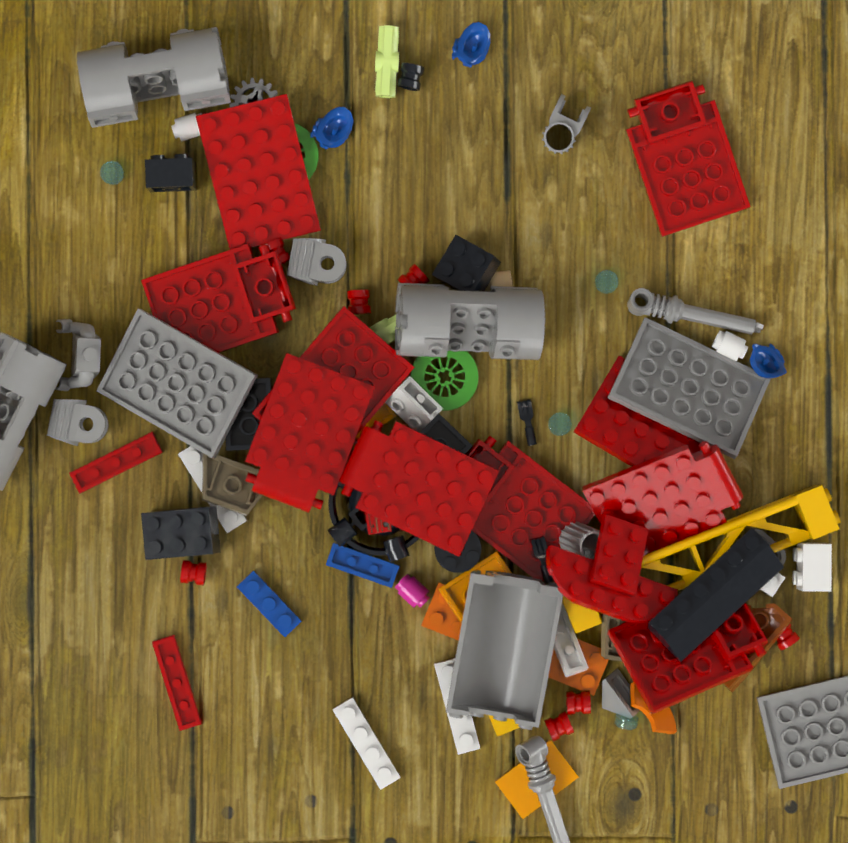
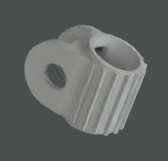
[542,94,591,154]
[287,238,347,286]
[47,399,109,446]
[559,521,599,560]

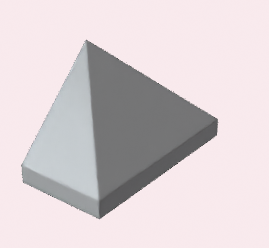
[602,668,640,718]

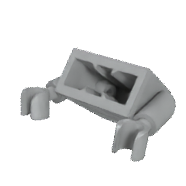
[55,319,101,391]

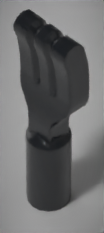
[517,399,537,446]
[531,536,554,584]

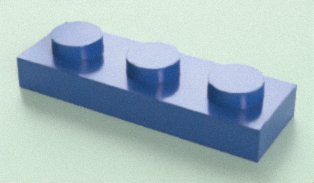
[326,543,399,588]
[237,571,302,637]

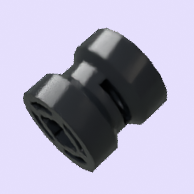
[397,63,425,91]

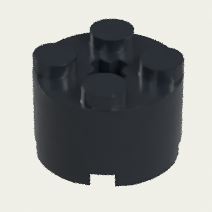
[434,531,481,573]

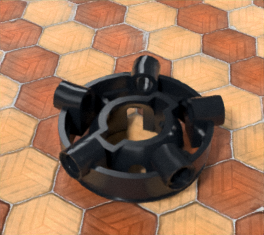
[328,463,419,562]

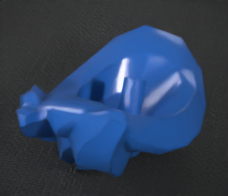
[452,22,490,68]
[310,107,354,150]
[750,344,787,379]

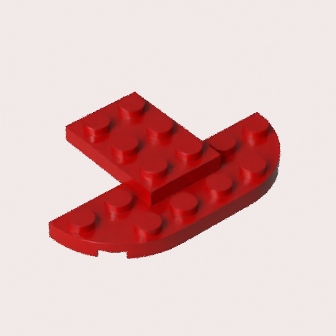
[546,514,679,623]

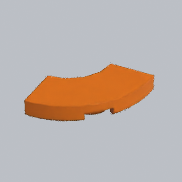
[630,682,677,734]

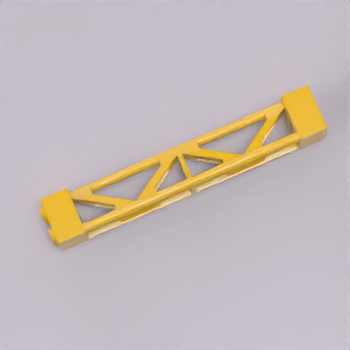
[562,485,841,633]

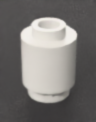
[171,113,202,142]
[712,331,748,361]

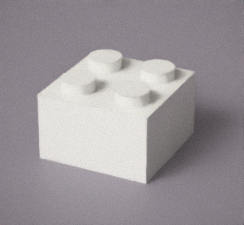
[792,543,832,592]

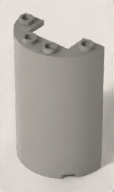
[446,570,563,730]

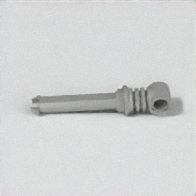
[627,288,764,335]
[515,735,570,843]

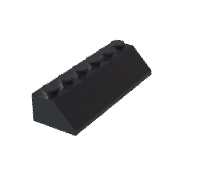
[648,528,784,663]

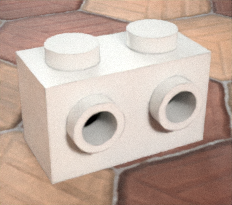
[385,376,443,433]

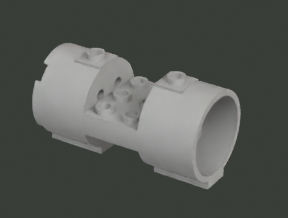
[77,27,231,128]
[395,283,545,360]
[0,332,67,491]

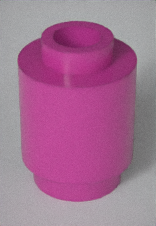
[395,574,430,608]

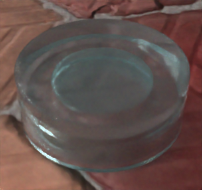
[100,161,124,185]
[595,270,618,294]
[548,413,572,436]
[614,714,639,730]

